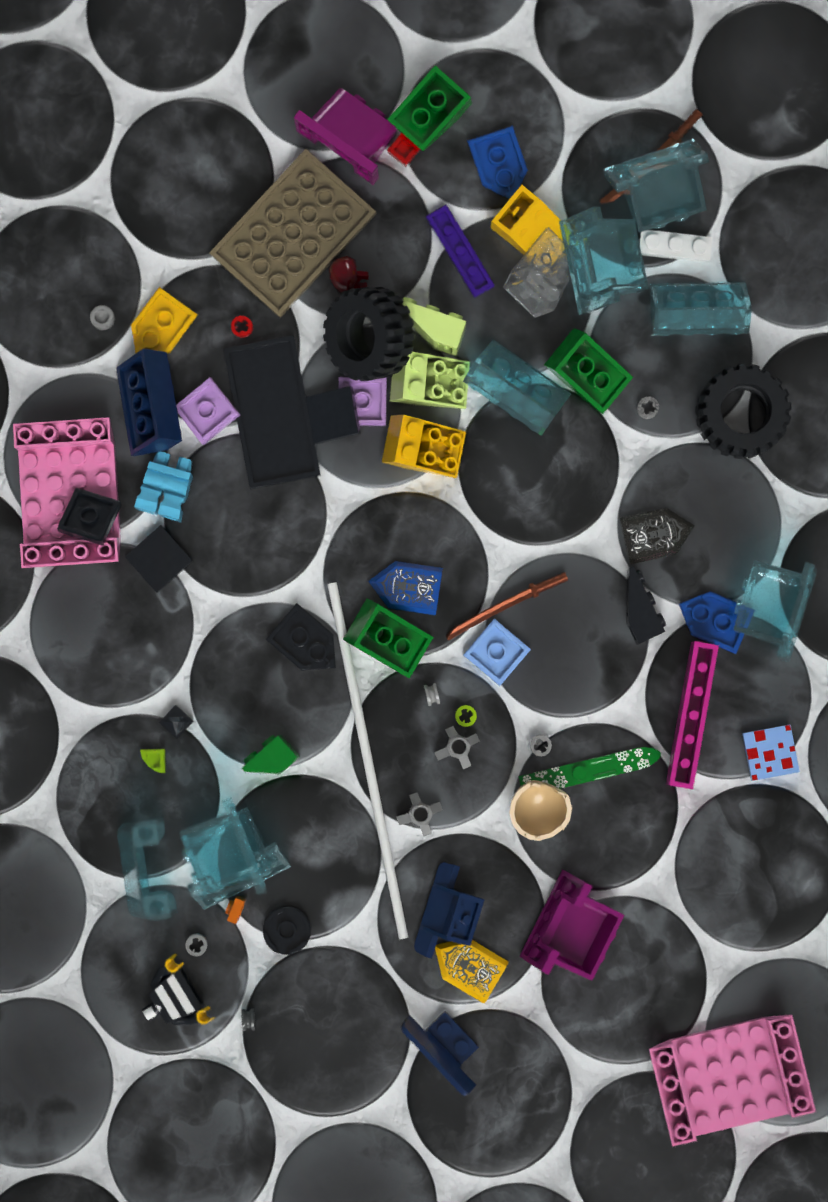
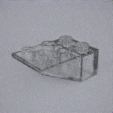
[503,227,580,318]

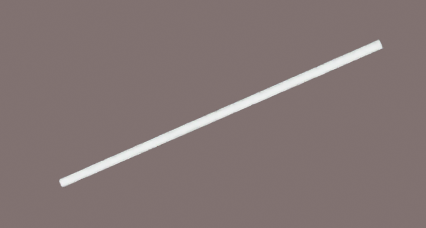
[327,582,408,939]

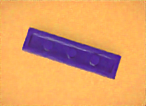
[426,204,495,299]

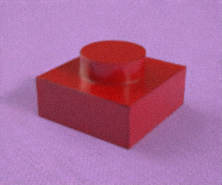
[387,133,420,167]

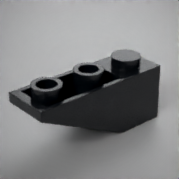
[626,566,666,645]

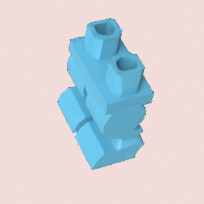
[134,451,193,522]

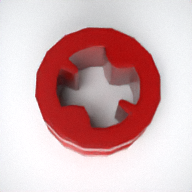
[231,316,253,338]

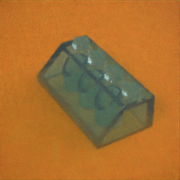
[650,282,752,336]
[463,340,571,436]

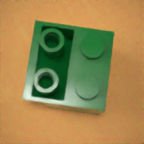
[241,735,300,774]

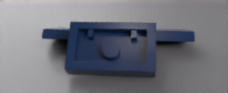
[414,863,484,959]
[401,1011,479,1096]

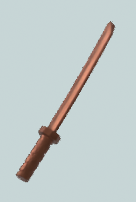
[600,109,702,204]
[446,572,568,640]

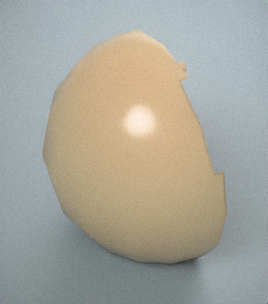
[509,780,572,841]

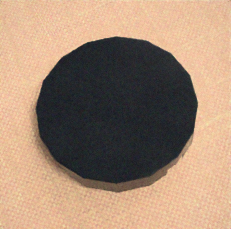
[263,906,311,955]

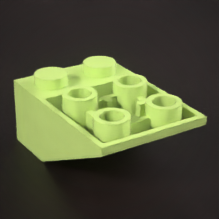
[402,297,466,357]
[390,352,470,409]

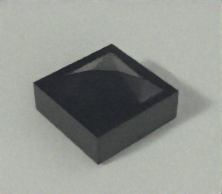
[159,705,194,739]

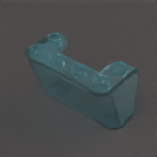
[117,817,178,920]

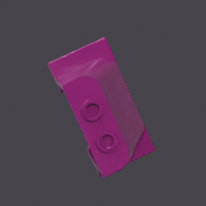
[294,88,397,185]
[520,869,624,981]

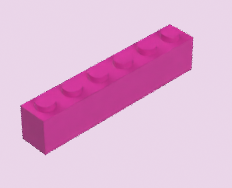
[666,641,719,790]

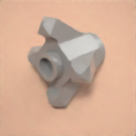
[434,726,480,769]
[396,792,443,837]

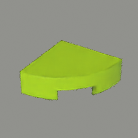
[140,749,166,773]

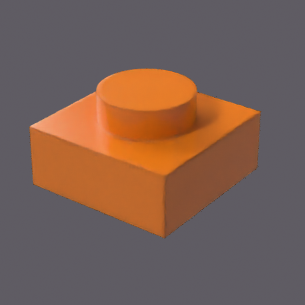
[225,896,247,924]

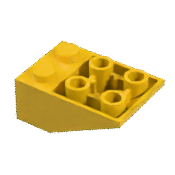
[490,185,576,273]
[382,414,466,478]

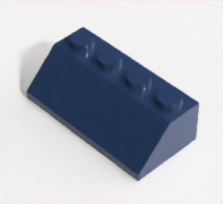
[116,348,182,456]

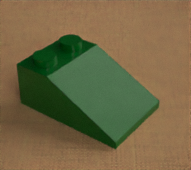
[387,65,472,152]
[544,328,633,414]
[343,598,434,679]

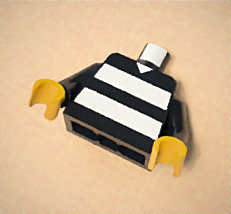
[142,954,214,1026]

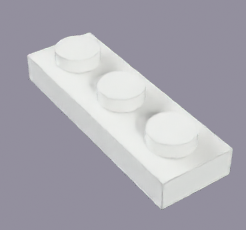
[638,229,713,263]

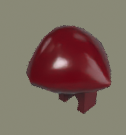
[329,256,369,294]

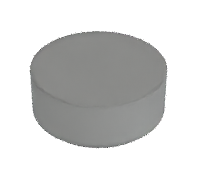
[90,305,115,330]

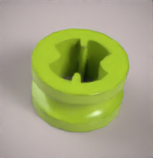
[455,705,477,727]

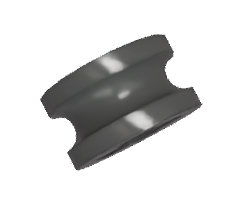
[241,1008,256,1031]

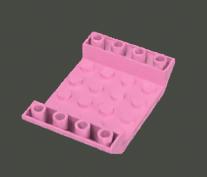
[13,417,121,568]
[649,1015,816,1146]

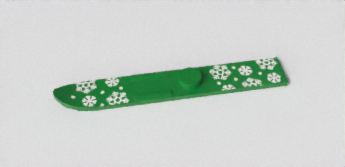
[518,747,661,789]

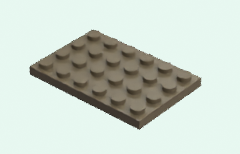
[209,149,376,318]

